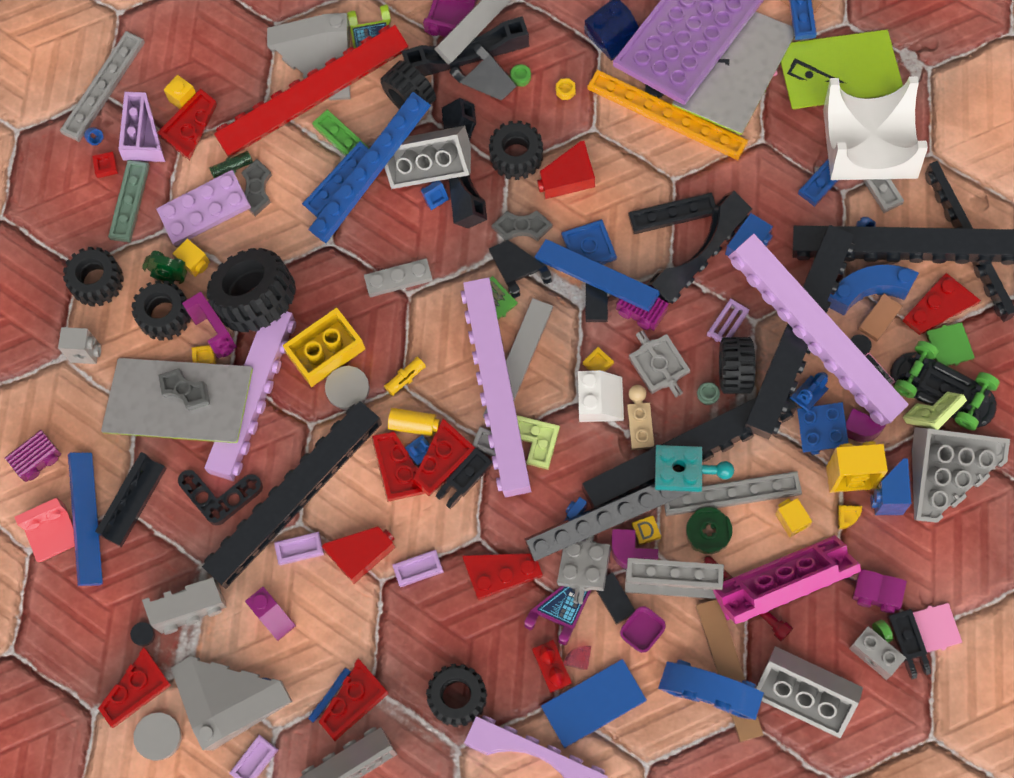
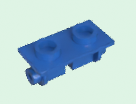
[790,372,829,411]

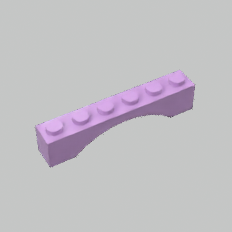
[464,715,608,778]

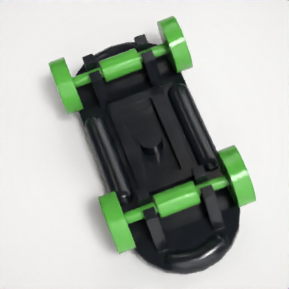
[890,341,1000,430]

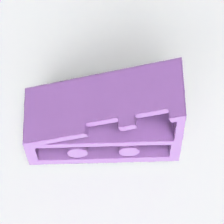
[118,92,165,162]

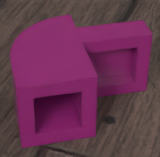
[846,409,886,442]
[611,529,658,569]

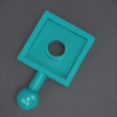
[655,445,734,492]

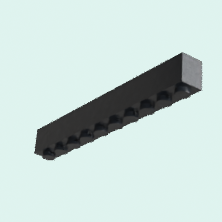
[743,225,855,440]
[793,225,1014,265]
[582,394,797,509]
[202,401,382,589]

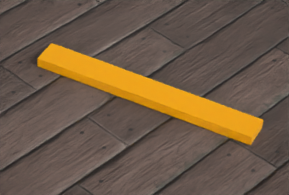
[587,69,748,160]

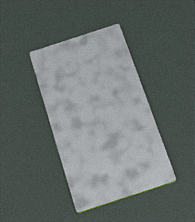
[672,11,794,135]
[101,358,253,443]

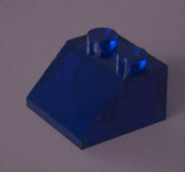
[584,0,639,61]

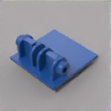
[797,402,849,455]

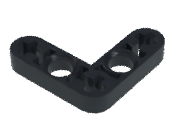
[178,470,263,525]

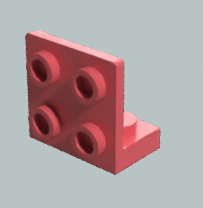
[14,498,75,563]

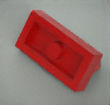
[532,640,572,694]

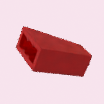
[537,141,595,199]
[321,526,395,584]

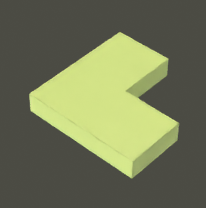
[903,392,967,430]
[517,415,560,470]

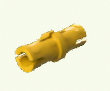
[384,357,426,396]

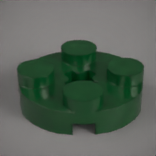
[142,251,187,284]
[686,507,733,554]

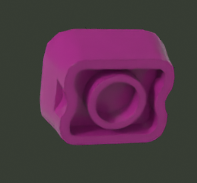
[620,606,666,653]

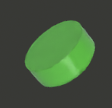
[510,64,531,87]
[872,620,893,642]

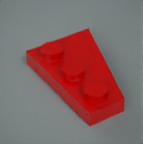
[157,88,217,161]
[903,273,981,335]
[413,419,475,497]
[372,432,426,502]
[462,553,543,600]
[98,647,171,728]
[319,658,389,741]

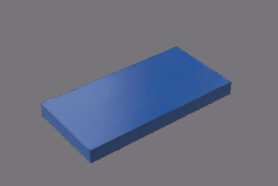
[541,659,647,749]

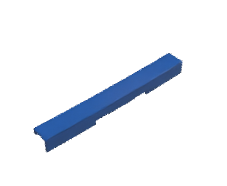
[308,668,351,723]

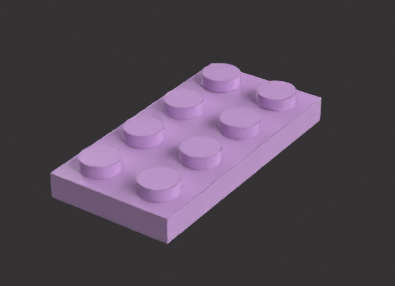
[156,170,251,247]

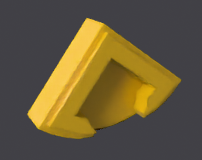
[838,505,862,530]

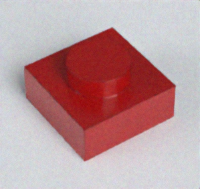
[92,151,118,178]

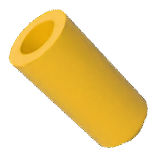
[388,408,440,436]

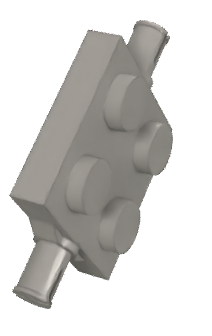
[628,330,690,398]
[557,535,611,604]

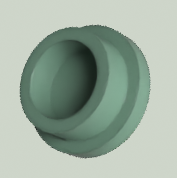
[697,382,720,405]

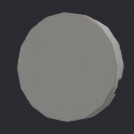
[325,366,370,410]
[134,712,182,761]

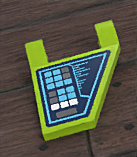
[348,5,391,49]

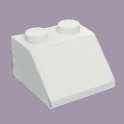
[578,370,624,422]

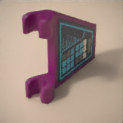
[525,586,591,645]

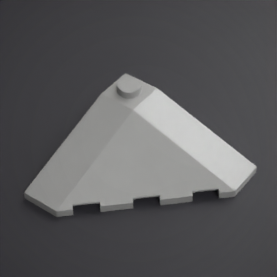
[267,13,350,100]
[912,427,1010,523]
[171,656,292,750]

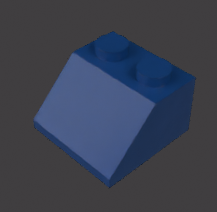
[870,458,911,515]

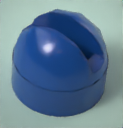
[84,127,103,146]
[856,217,876,227]

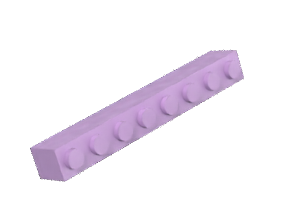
[204,311,296,482]

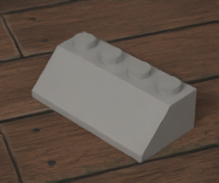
[384,126,471,189]
[756,646,863,738]
[299,727,398,778]

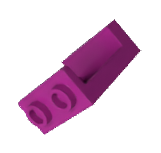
[423,0,478,37]
[182,292,237,359]

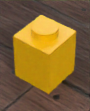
[163,75,196,109]
[172,238,210,277]
[775,498,812,538]

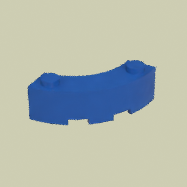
[827,265,919,316]
[658,660,764,720]

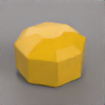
[556,78,576,100]

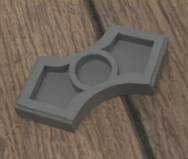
[241,159,272,216]
[492,211,553,241]
[158,368,210,411]

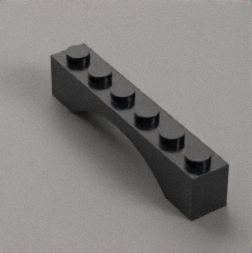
[402,16,529,77]
[441,98,487,229]
[646,191,752,304]

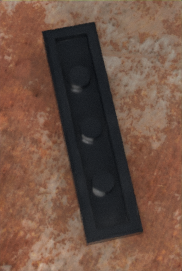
[628,192,716,235]

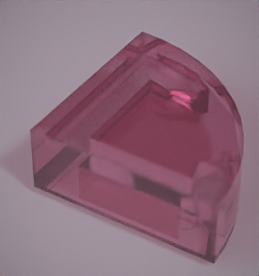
[563,646,591,670]

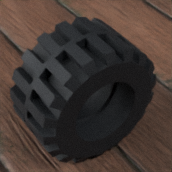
[380,61,436,109]
[489,120,543,180]
[63,247,124,307]
[131,280,191,341]
[719,337,755,394]
[426,663,487,727]

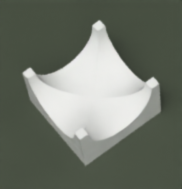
[823,76,928,180]

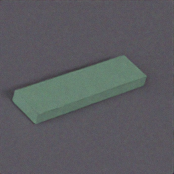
[108,160,150,243]

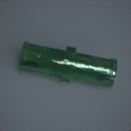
[209,151,253,179]

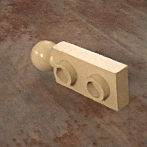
[627,385,654,450]

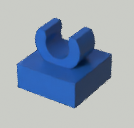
[421,181,449,210]
[405,435,430,467]

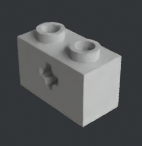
[58,327,101,364]
[849,626,906,680]

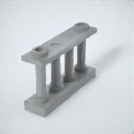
[625,558,724,599]

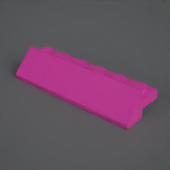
[712,535,861,624]

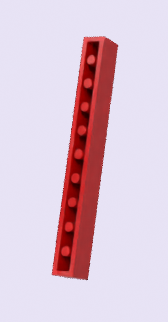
[214,25,409,158]

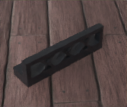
[95,452,167,547]

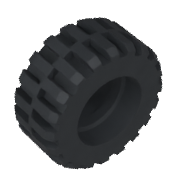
[207,248,296,332]

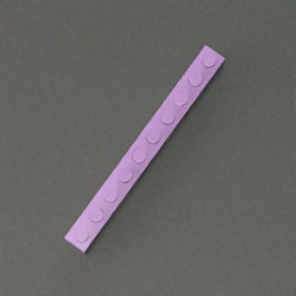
[728,234,909,426]
[461,277,532,498]

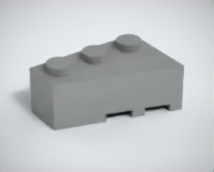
[142,578,226,635]

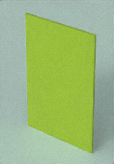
[781,29,903,109]

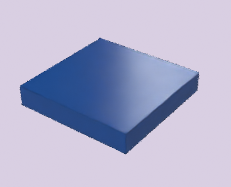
[561,219,617,264]

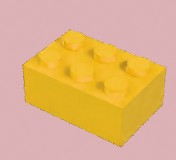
[282,308,365,388]
[826,441,887,493]

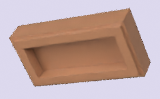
[858,294,903,342]

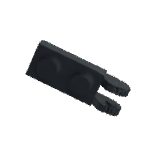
[436,448,493,509]
[887,609,932,679]

